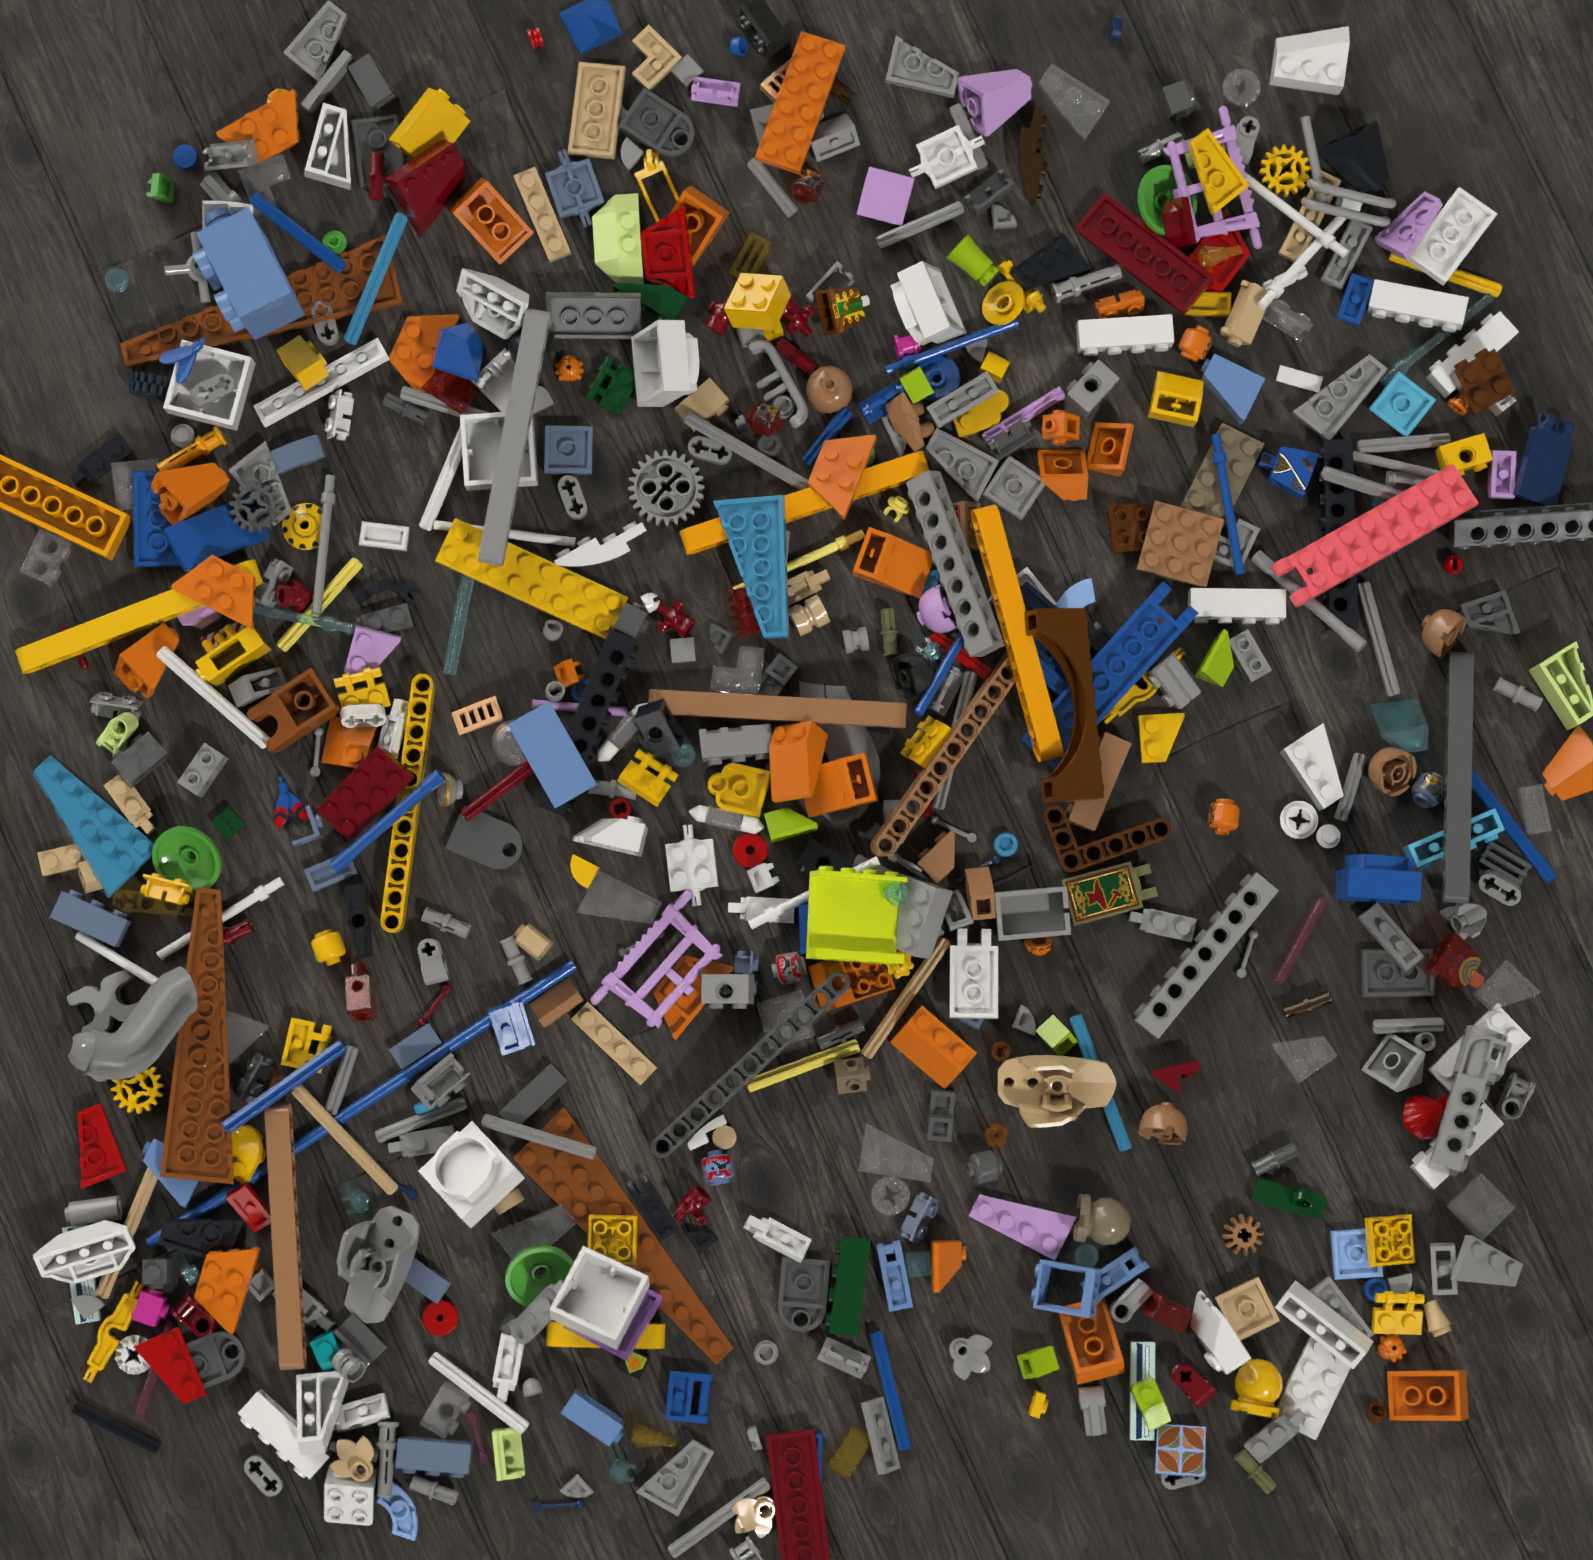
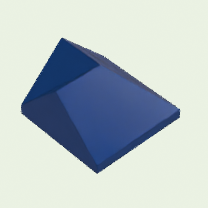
[559,0,622,55]
[432,322,485,382]

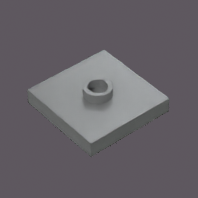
[982,455,1045,521]

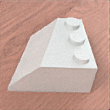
[1190,1290,1251,1375]

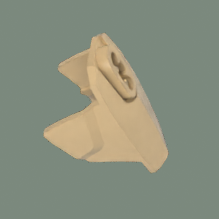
[998,1055,1117,1128]

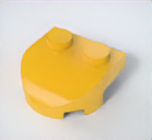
[232,1125,267,1184]

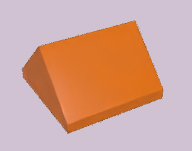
[1086,423,1134,477]

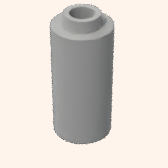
[65,1195,122,1226]

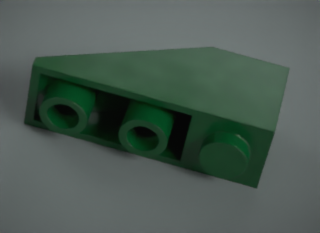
[612,283,688,320]

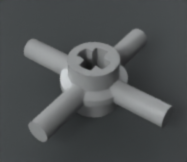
[164,232,210,303]

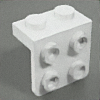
[324,1465,378,1526]

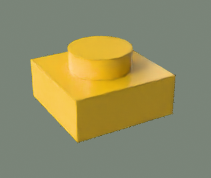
[1028,1390,1049,1418]

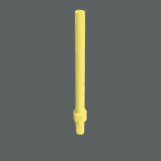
[732,529,865,596]

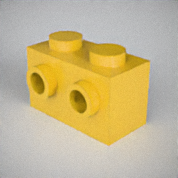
[276,335,329,391]

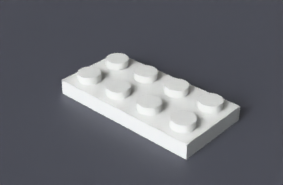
[1407,187,1497,286]
[1428,1004,1531,1103]
[1271,1336,1350,1440]

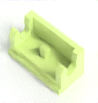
[492,1427,525,1481]

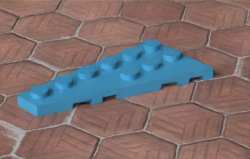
[713,495,789,639]
[33,755,154,899]

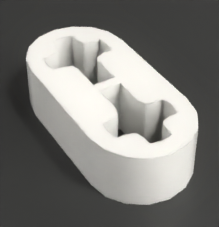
[340,704,387,728]

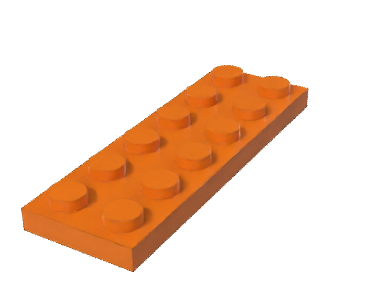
[755,31,846,175]

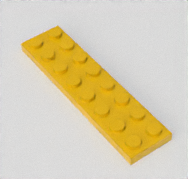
[435,518,629,640]

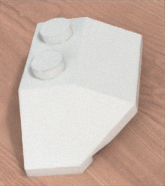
[456,268,529,339]
[33,1220,136,1284]

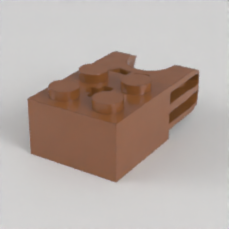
[247,668,341,753]

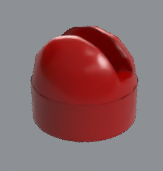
[1443,555,1463,575]

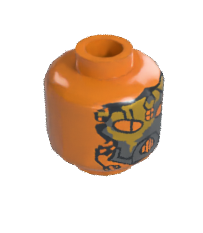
[1178,325,1213,362]
[1207,799,1240,835]

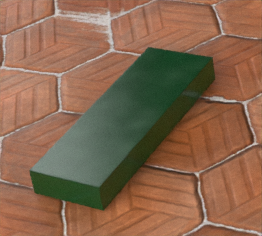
[1250,1177,1327,1220]

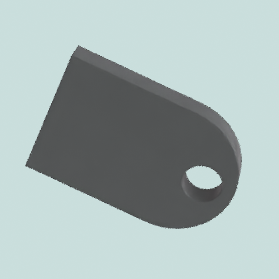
[618,87,694,158]
[445,805,523,870]
[778,1256,830,1332]
[187,1331,246,1388]

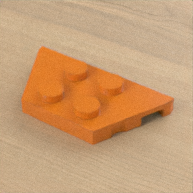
[216,89,299,165]
[389,314,461,393]
[808,435,877,519]
[171,555,256,630]
[653,955,734,1040]
[194,1247,261,1335]

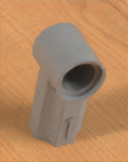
[200,172,244,203]
[1108,1277,1153,1323]
[1078,1385,1107,1436]

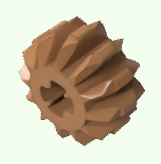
[1222,1214,1264,1256]

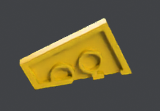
[1187,128,1250,215]

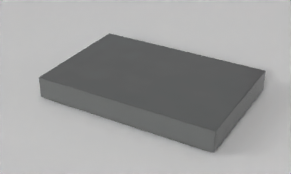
[351,114,405,190]
[1360,948,1435,997]

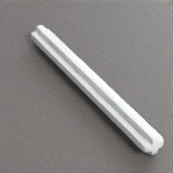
[156,646,270,749]

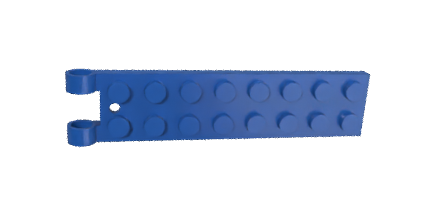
[1021,581,1199,769]

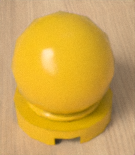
[1230,1359,1283,1418]

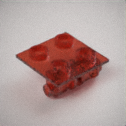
[422,369,481,414]

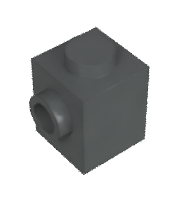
[1159,80,1195,121]
[614,602,650,640]
[142,1258,172,1289]

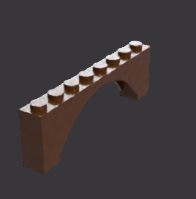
[1024,608,1104,803]

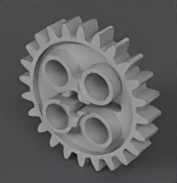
[628,450,705,527]

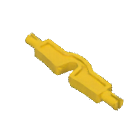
[1102,647,1186,725]
[83,1281,145,1383]

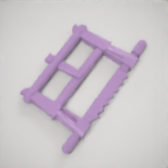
[1162,106,1262,249]
[590,890,723,1029]

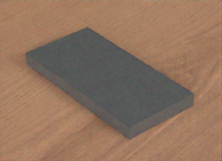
[546,292,642,339]

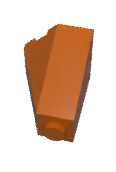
[151,463,230,525]
[114,622,179,699]
[1542,725,1593,801]

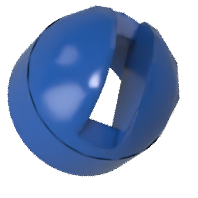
[728,37,748,56]

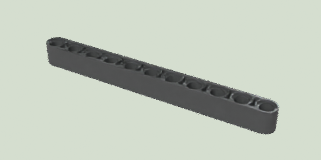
[1443,651,1474,904]
[651,971,851,1158]

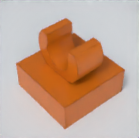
[553,659,585,688]

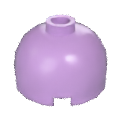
[917,584,957,633]

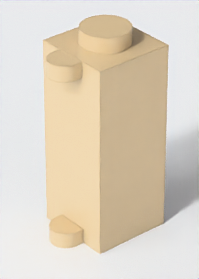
[1220,280,1267,347]

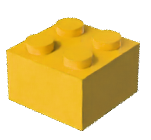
[724,273,791,331]

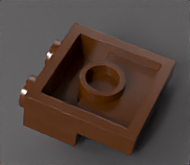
[1449,348,1516,416]

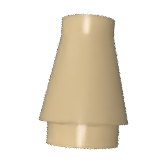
[1423,1300,1452,1338]

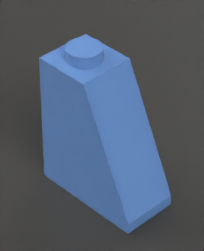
[1200,353,1265,425]
[141,1139,199,1208]

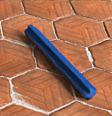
[249,193,346,273]
[870,1331,911,1450]

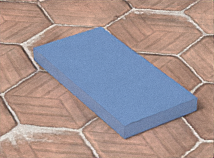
[507,701,597,808]

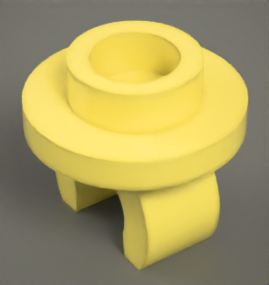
[884,496,910,522]

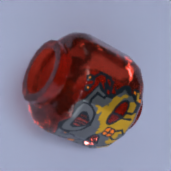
[790,168,824,204]
[747,402,784,437]

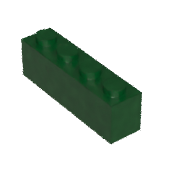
[825,1235,871,1337]

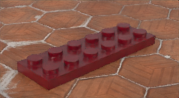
[1075,193,1214,316]
[766,1429,830,1560]

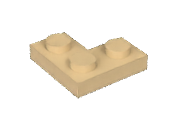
[632,25,682,91]

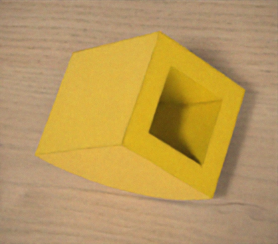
[979,351,1010,384]
[570,854,600,889]

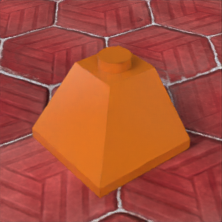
[1037,449,1088,501]
[321,717,378,769]
[931,1240,966,1293]

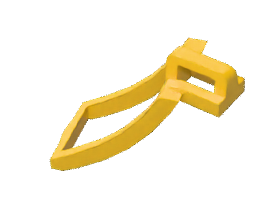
[634,149,679,222]

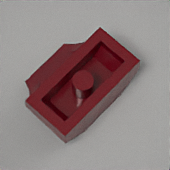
[1161,196,1197,248]

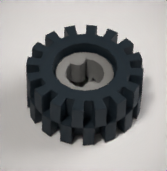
[128,372,171,401]

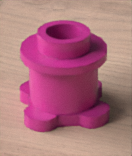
[893,333,921,361]

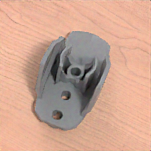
[337,1206,420,1323]

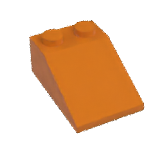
[448,177,534,265]
[670,185,730,266]
[769,720,829,803]
[1058,1298,1124,1385]
[1387,1370,1469,1421]

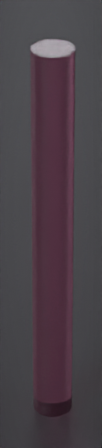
[1274,897,1327,985]
[134,1321,176,1417]

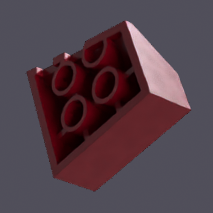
[385,139,465,238]

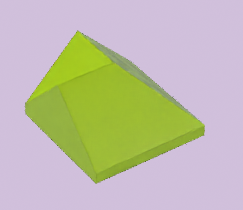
[1195,629,1234,687]
[764,808,818,843]

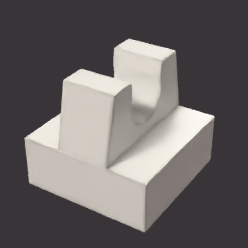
[747,863,780,893]

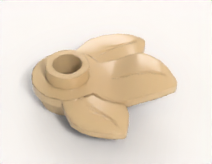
[330,1437,374,1482]
[731,1496,775,1538]

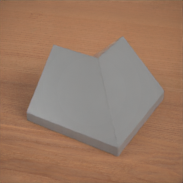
[1361,1033,1425,1092]

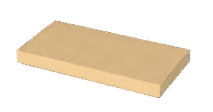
[568,62,626,160]

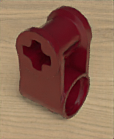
[170,1292,218,1337]
[1171,1363,1217,1409]

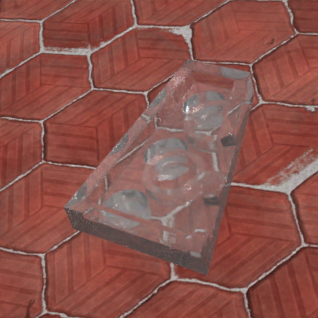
[491,1204,577,1259]

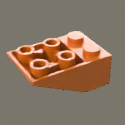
[853,527,933,599]
[804,753,878,818]
[808,960,895,1012]

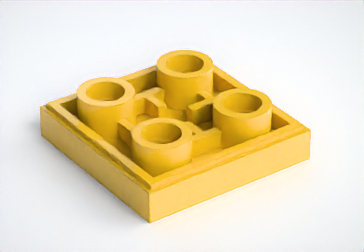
[588,1214,638,1265]
[1364,1214,1415,1267]

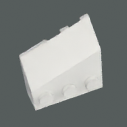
[1269,26,1350,95]
[572,816,648,857]

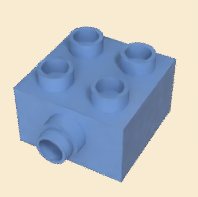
[192,207,305,340]

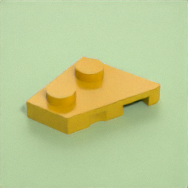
[1138,713,1185,764]

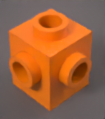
[1042,410,1080,445]

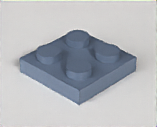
[544,425,593,475]

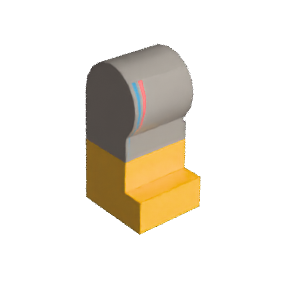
[736,320,784,348]

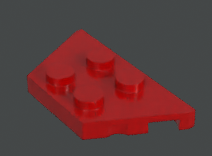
[640,206,696,298]
[1189,209,1250,292]

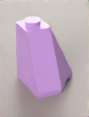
[957,69,1032,137]

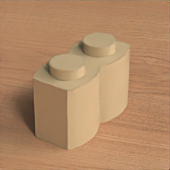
[674,378,729,432]
[514,923,554,961]

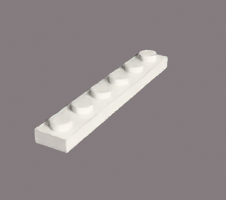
[253,338,390,428]

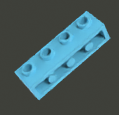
[1402,808,1505,871]

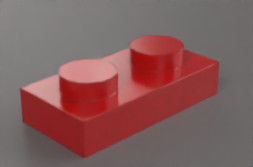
[226,1182,271,1233]

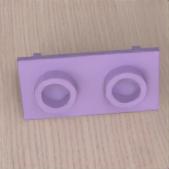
[691,76,740,107]

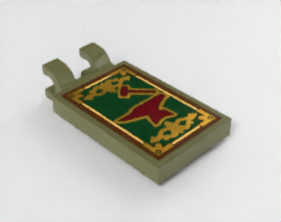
[1061,861,1158,926]

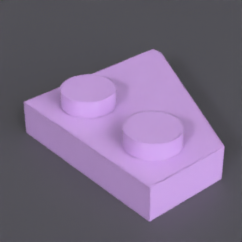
[344,625,401,674]

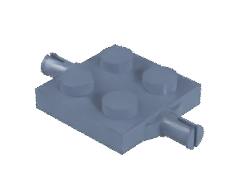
[545,149,605,228]

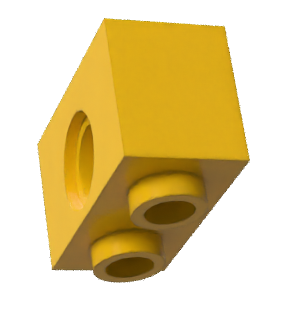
[1435,433,1493,476]

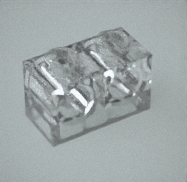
[19,529,71,587]

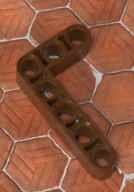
[1042,805,1172,873]

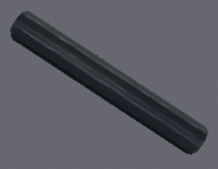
[71,1400,161,1453]

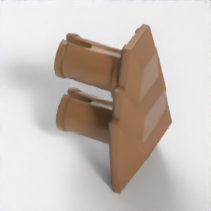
[885,392,935,452]

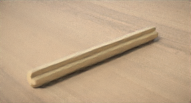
[861,937,951,1059]
[291,1084,398,1195]
[96,1167,158,1299]

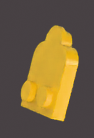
[953,390,1009,439]
[708,763,771,818]

